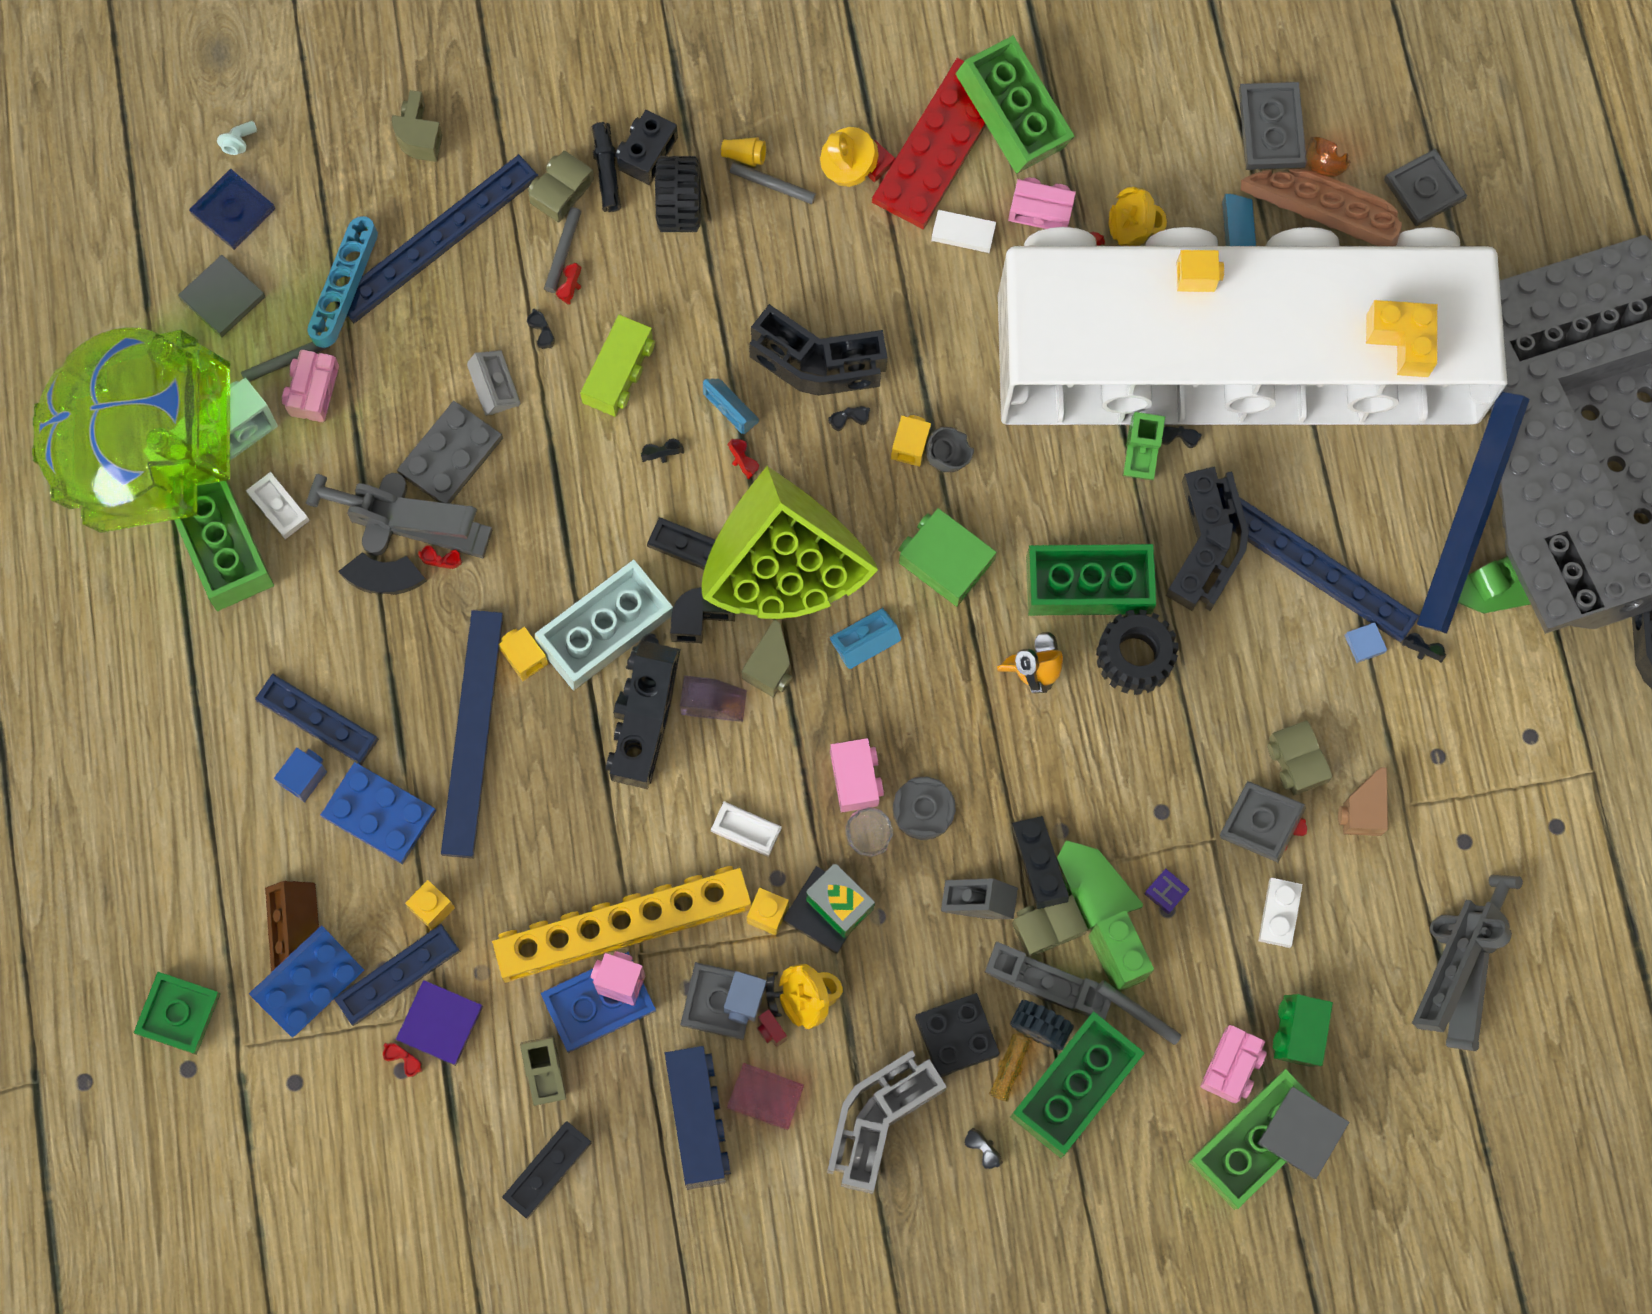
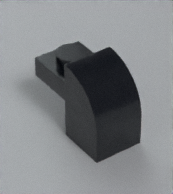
[670,587,735,644]

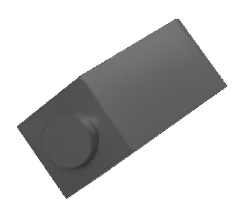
[941,879,1018,919]

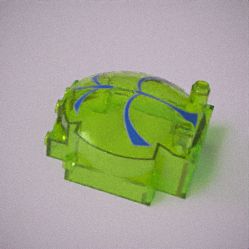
[32,328,230,533]

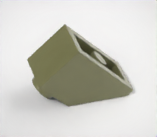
[741,619,792,698]

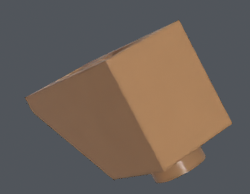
[1338,767,1388,836]

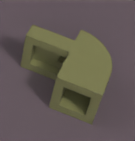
[392,90,443,162]
[520,1036,566,1106]

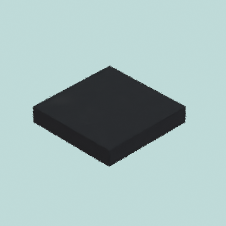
[783,866,849,954]

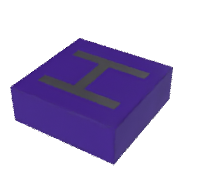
[1144,868,1190,914]

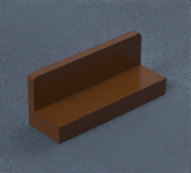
[265,881,319,972]

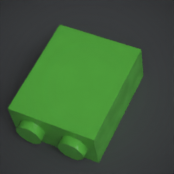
[898,508,997,607]
[1088,910,1154,992]

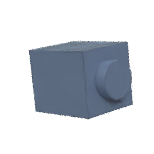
[724,971,766,1025]

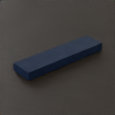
[255,673,379,765]
[334,924,460,1026]

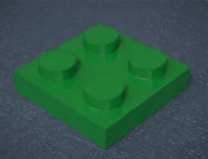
[133,972,220,1055]

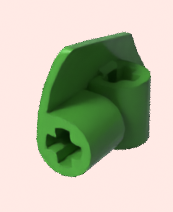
[1458,556,1531,614]
[1057,840,1143,930]

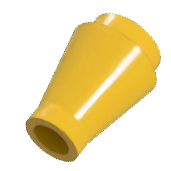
[721,137,767,167]

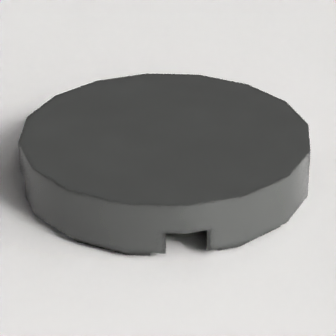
[892,776,956,840]

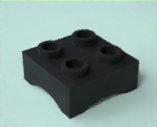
[915,993,1000,1077]

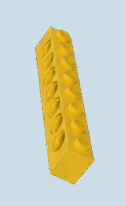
[492,866,751,983]

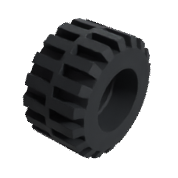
[655,156,701,232]
[1096,610,1179,695]

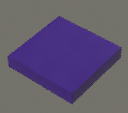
[396,980,483,1066]

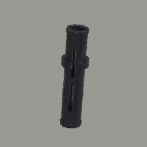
[591,122,621,212]

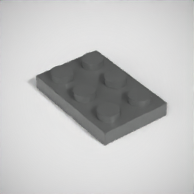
[1239,82,1307,170]
[397,400,503,504]

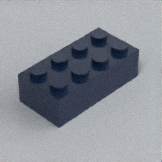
[664,1046,731,1190]

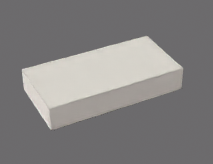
[931,210,996,253]
[711,801,782,857]

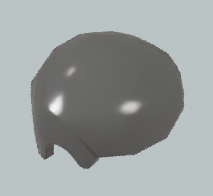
[925,427,974,472]

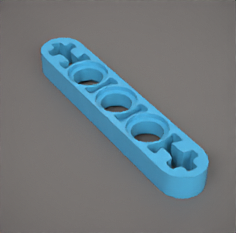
[307,216,378,348]

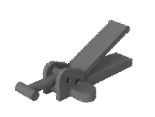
[306,473,493,559]
[1412,874,1523,1051]

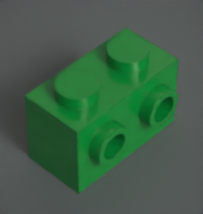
[1273,994,1333,1067]

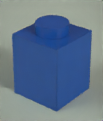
[274,748,327,802]

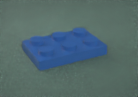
[320,762,436,865]
[249,925,364,1038]
[540,952,656,1053]

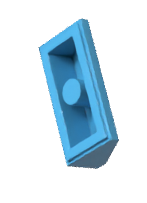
[1222,194,1256,246]
[703,379,759,435]
[829,608,901,669]

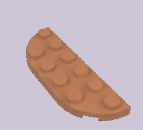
[1241,169,1402,246]

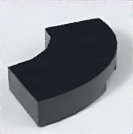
[338,552,427,595]

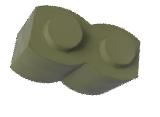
[528,150,594,223]
[1267,720,1332,795]
[1012,895,1088,957]

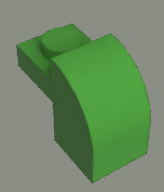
[1123,412,1165,481]

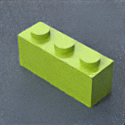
[580,314,655,417]

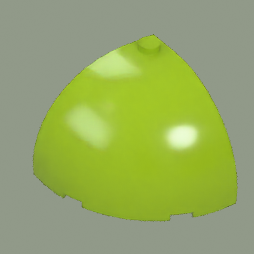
[702,466,878,619]

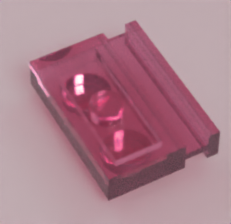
[727,1063,804,1131]

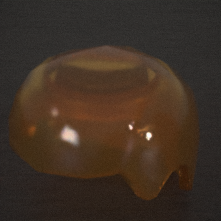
[1305,136,1350,177]

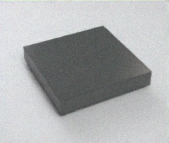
[1384,149,1467,227]
[178,255,265,337]
[1220,781,1306,863]
[680,962,758,1040]
[1257,1087,1350,1179]

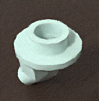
[217,121,257,155]

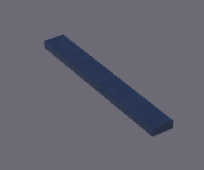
[335,154,538,324]
[1417,392,1530,634]
[1218,488,1419,643]
[441,610,504,859]

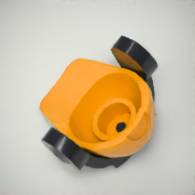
[997,632,1063,694]

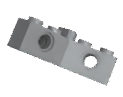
[827,1050,947,1194]

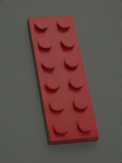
[872,58,986,230]

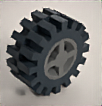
[1010,1000,1074,1051]

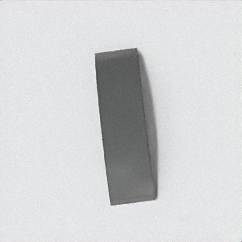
[984,941,1112,1020]

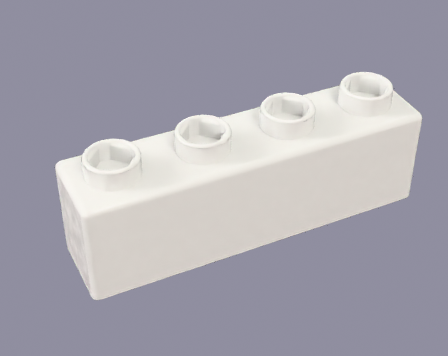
[998,227,1507,425]

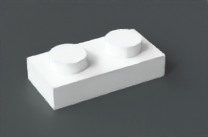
[246,472,310,539]
[1258,878,1303,948]

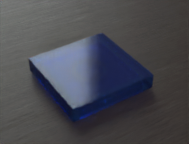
[189,168,275,250]

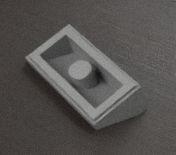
[467,350,521,416]

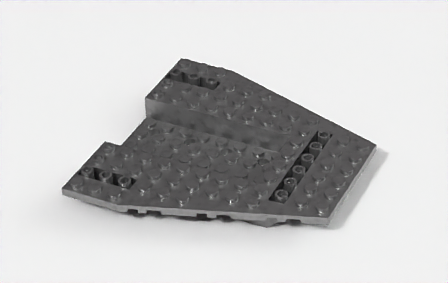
[1490,235,1652,634]

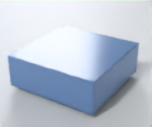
[1344,622,1387,663]

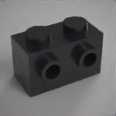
[615,109,678,186]

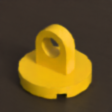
[820,127,879,187]
[1108,187,1167,246]
[779,964,843,1029]

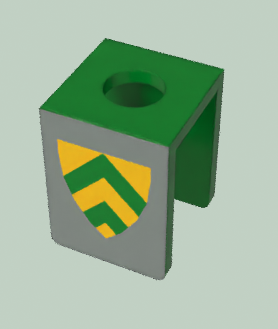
[806,864,875,939]

